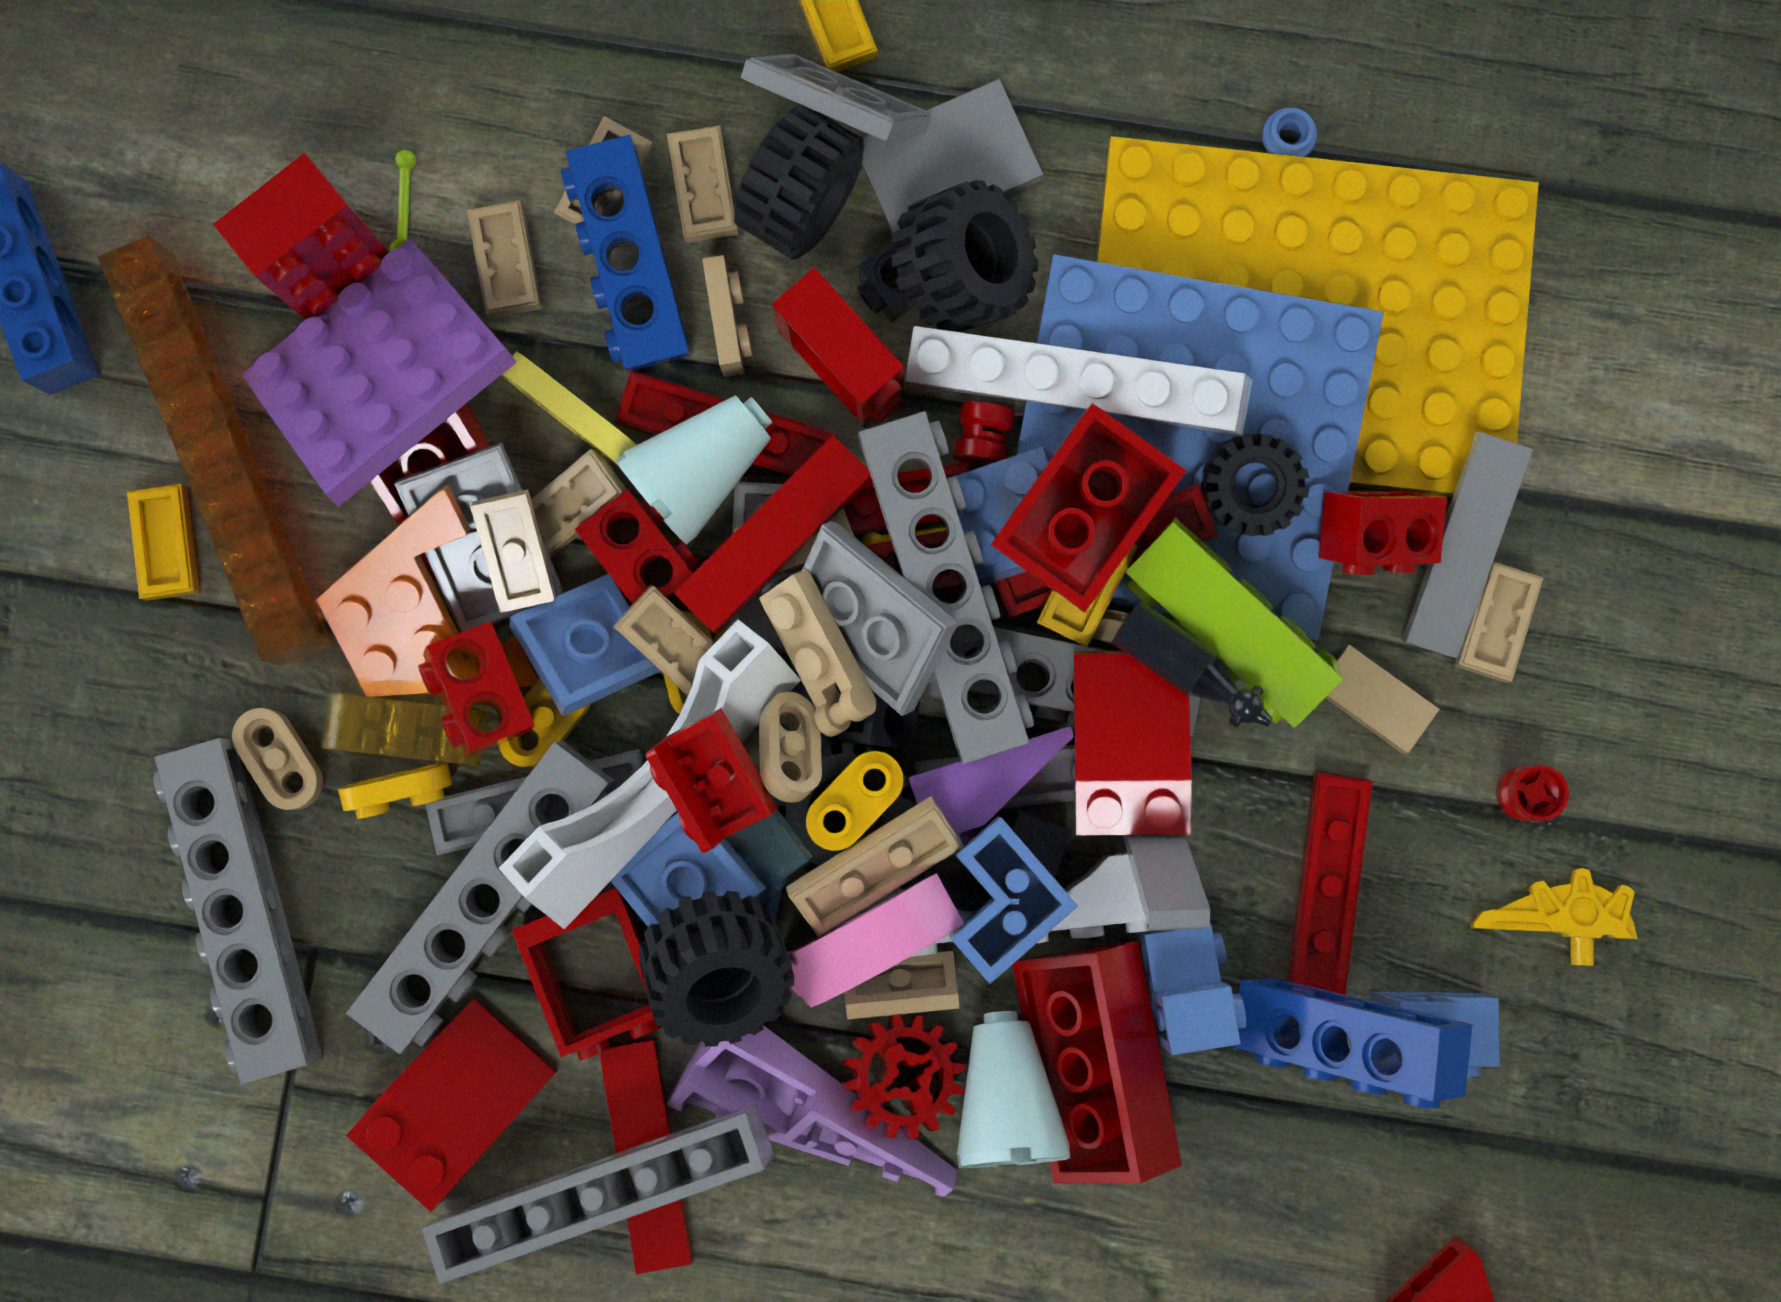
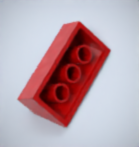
[1012,941,1182,1184]

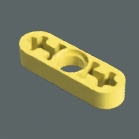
[502,351,636,469]

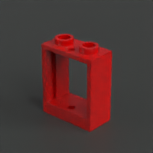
[772,267,904,427]
[512,888,663,1061]

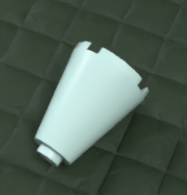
[616,395,773,545]
[957,1011,1070,1168]

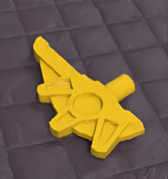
[1470,868,1638,966]

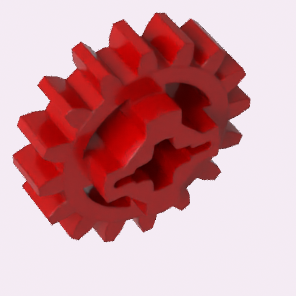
[841,1014,965,1139]

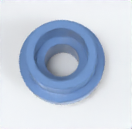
[1262,108,1317,157]

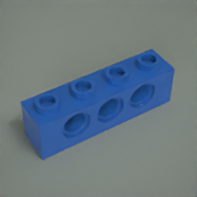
[561,135,692,372]
[0,161,100,395]
[1234,978,1473,1108]

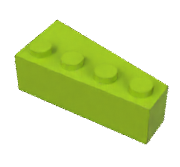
[1125,516,1344,728]

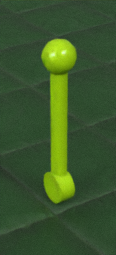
[390,150,417,252]

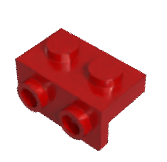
[646,708,779,853]

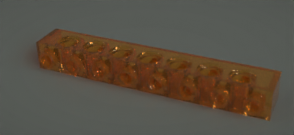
[97,235,332,666]

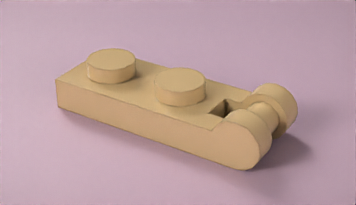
[759,569,876,737]

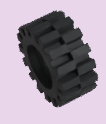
[1201,434,1310,537]

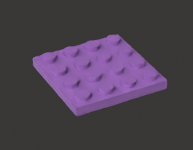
[241,238,516,507]

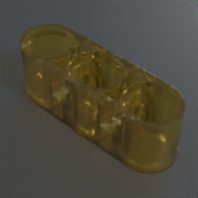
[320,693,487,766]

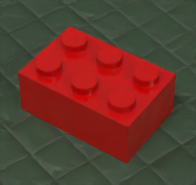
[213,153,389,320]

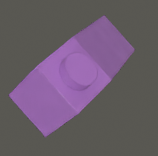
[908,726,1074,844]

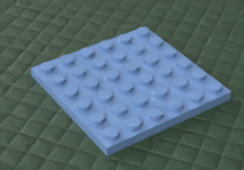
[994,254,1384,640]

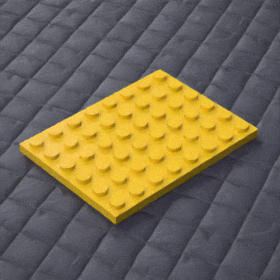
[1096,136,1539,497]

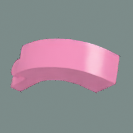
[787,873,964,1008]

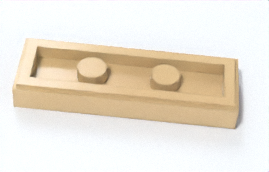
[786,796,964,937]

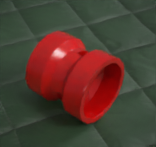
[953,401,1015,467]
[1496,765,1569,821]

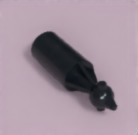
[1112,601,1273,727]

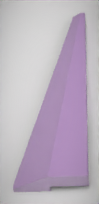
[666,1025,958,1197]

